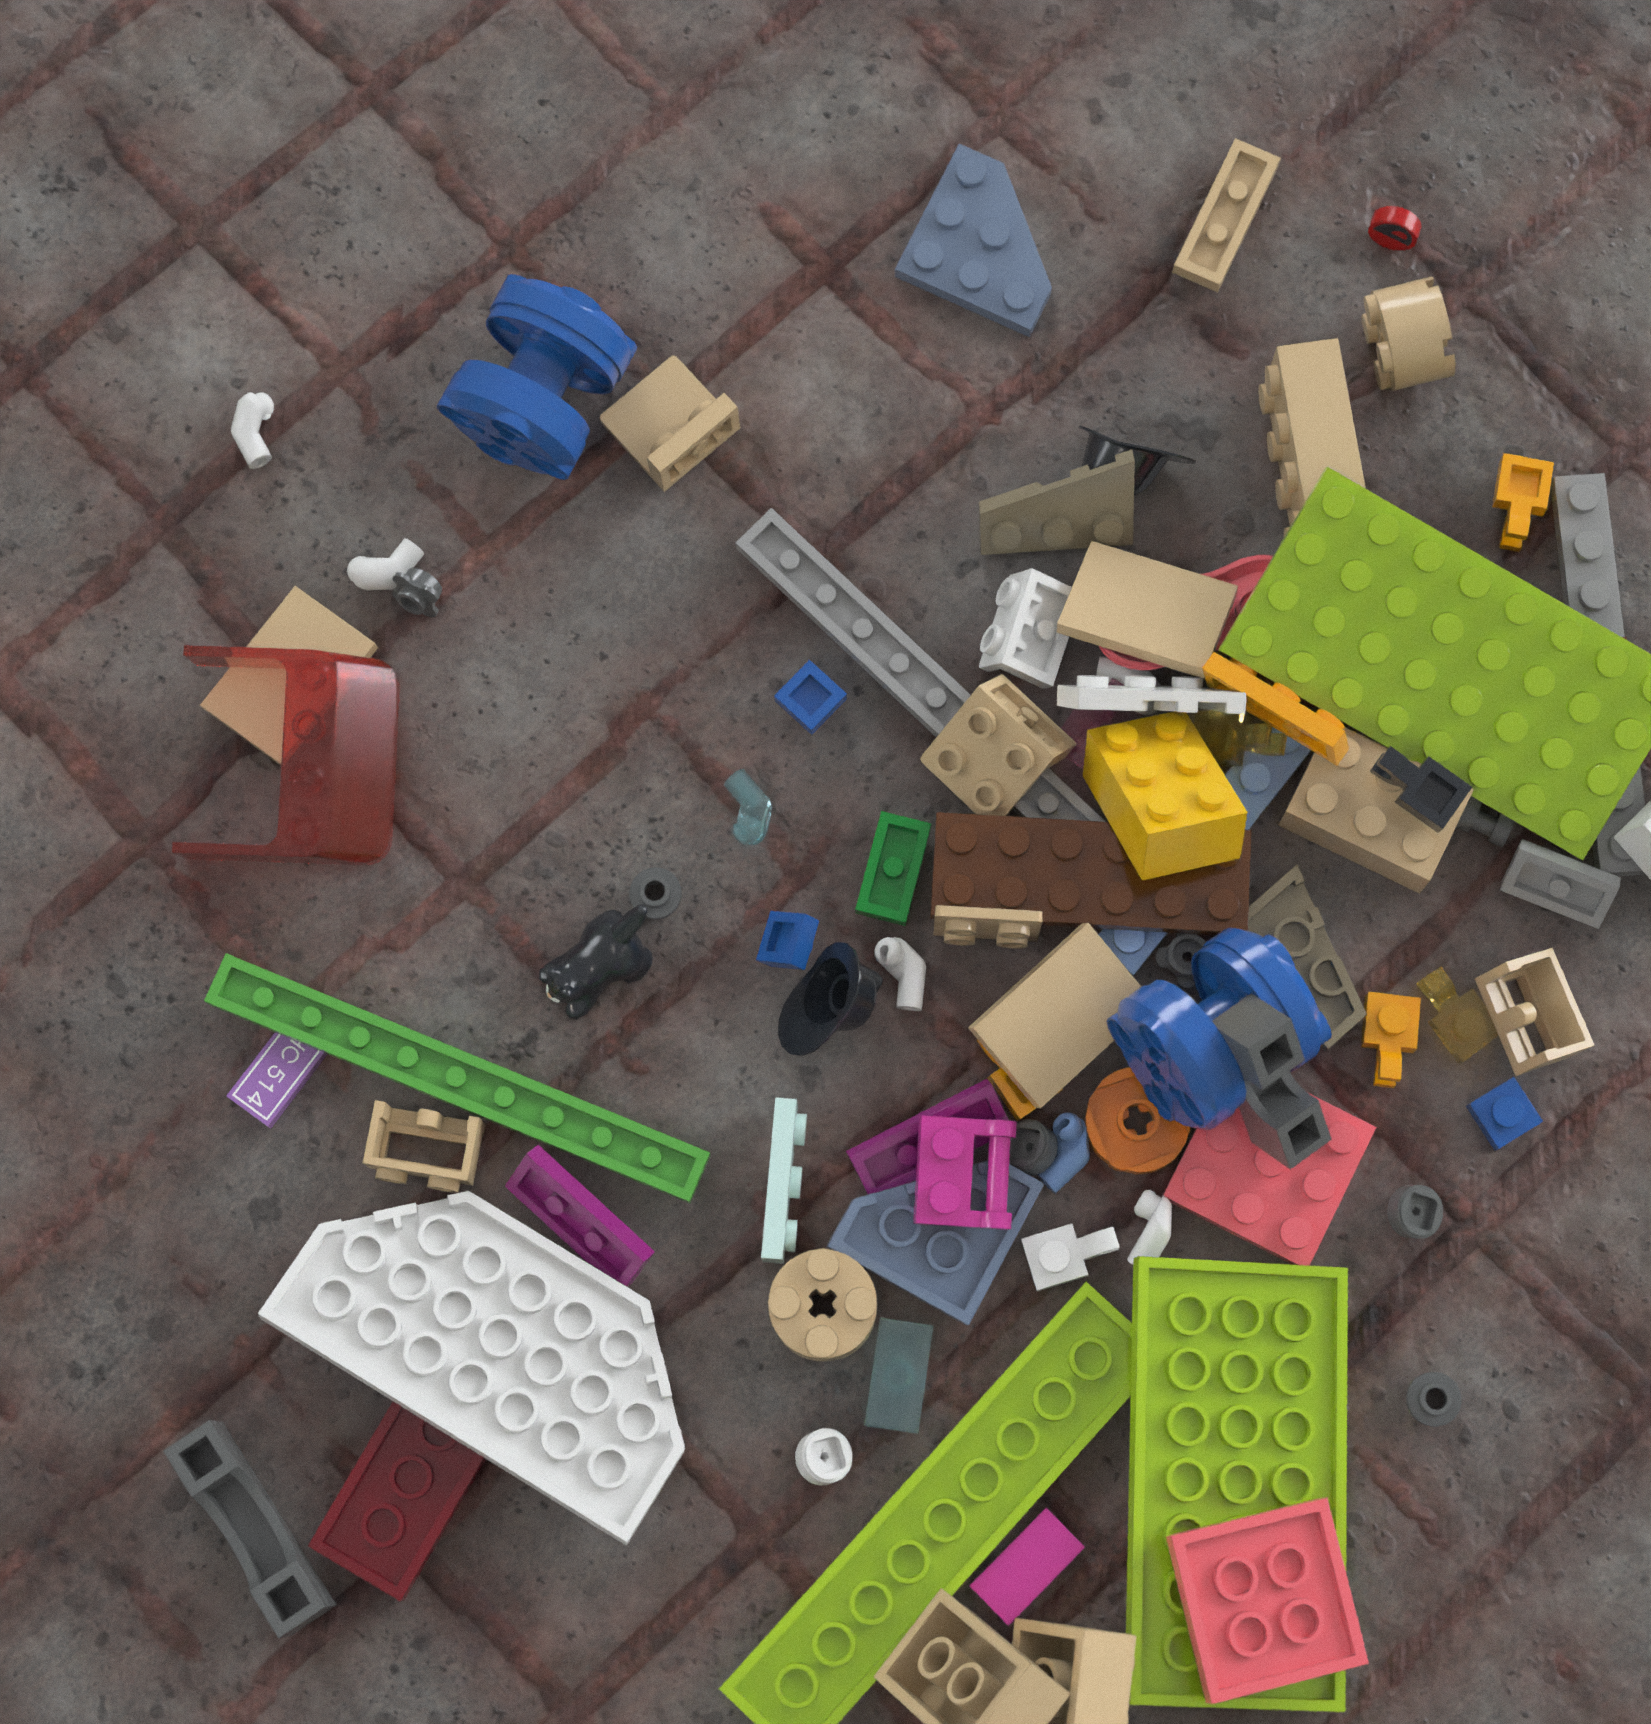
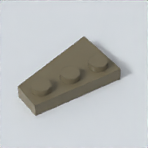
[979,450,1135,555]
[1248,864,1367,1052]

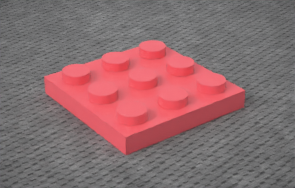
[1162,1092,1377,1266]
[1166,1498,1369,1704]

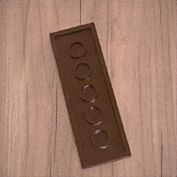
[930,812,1251,935]

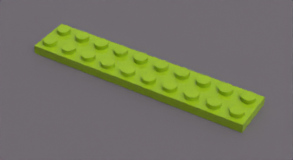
[719,1282,1132,1724]

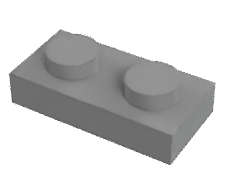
[1500,839,1621,929]

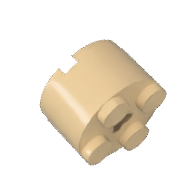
[1361,276,1455,391]
[768,1248,877,1362]

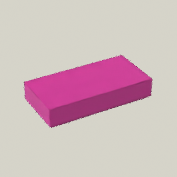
[969,1508,1085,1626]

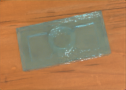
[864,1318,933,1434]

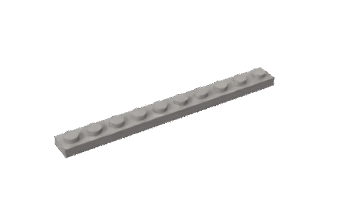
[735,508,1106,822]

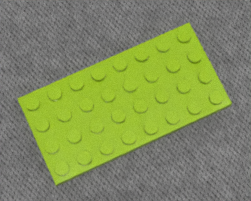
[1218,467,1651,860]
[1126,1256,1348,1712]

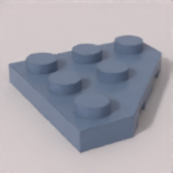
[895,144,1052,337]
[826,1161,1044,1325]

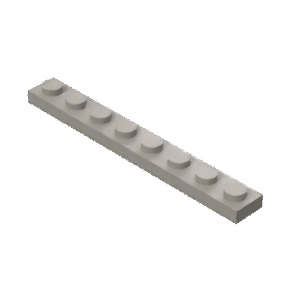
[1550,473,1645,876]

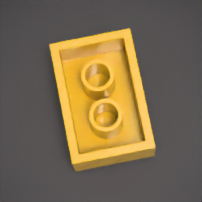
[1083,711,1248,881]

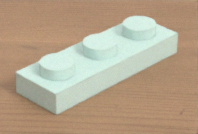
[761,1097,807,1264]

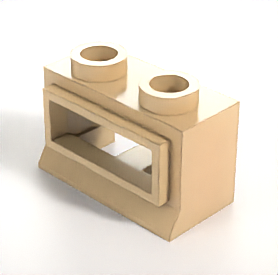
[1475,948,1595,1076]
[363,1100,486,1193]

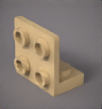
[600,356,740,492]
[920,674,1077,816]
[933,905,1043,949]

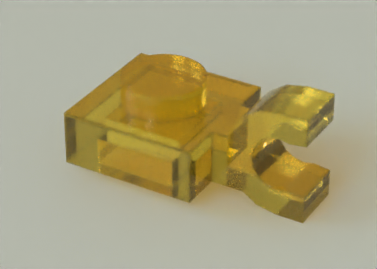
[1194,711,1287,766]
[1416,966,1499,1064]

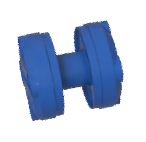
[437,274,637,480]
[1107,928,1332,1130]

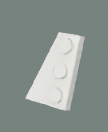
[1057,675,1246,714]

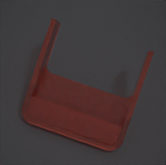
[172,645,400,865]

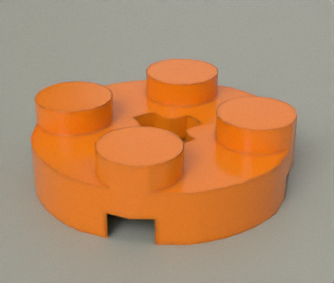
[1084,1067,1191,1174]

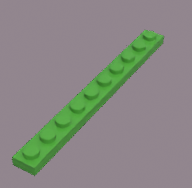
[204,953,711,1204]

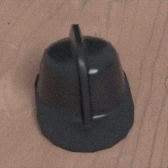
[1079,425,1196,496]
[778,942,883,1056]

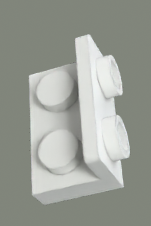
[979,568,1072,689]

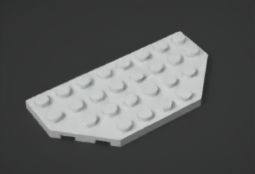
[258,1191,685,1546]

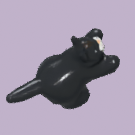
[539,904,652,1020]

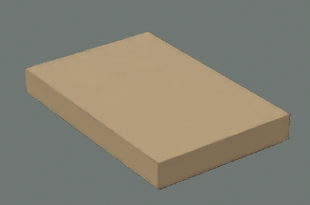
[1057,541,1238,679]
[200,586,378,768]
[968,923,1141,1108]

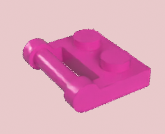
[913,1115,1017,1230]

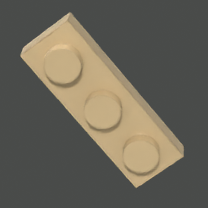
[1172,138,1281,292]

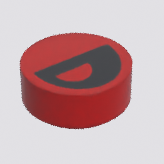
[1368,206,1422,251]

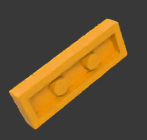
[1202,652,1349,766]

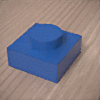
[774,660,847,735]
[756,911,819,970]
[1466,1077,1543,1151]

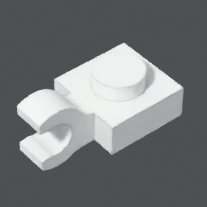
[1021,1223,1120,1292]

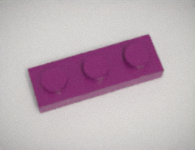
[846,1079,1009,1195]
[505,1145,655,1287]

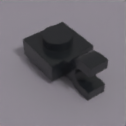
[1370,746,1472,833]

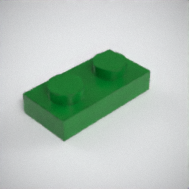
[855,811,932,926]

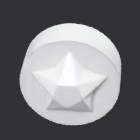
[795,1428,852,1485]

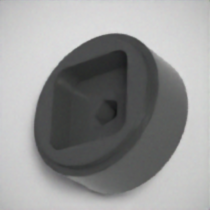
[1009,1119,1058,1176]
[1387,1185,1443,1239]

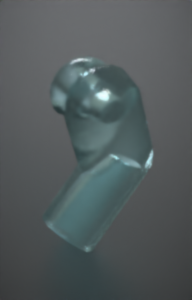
[724,769,773,845]

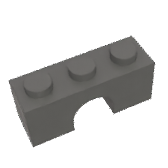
[1212,993,1332,1169]

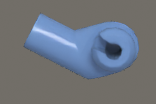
[1037,1112,1090,1194]

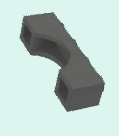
[163,1420,336,1638]

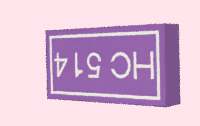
[226,1033,328,1129]

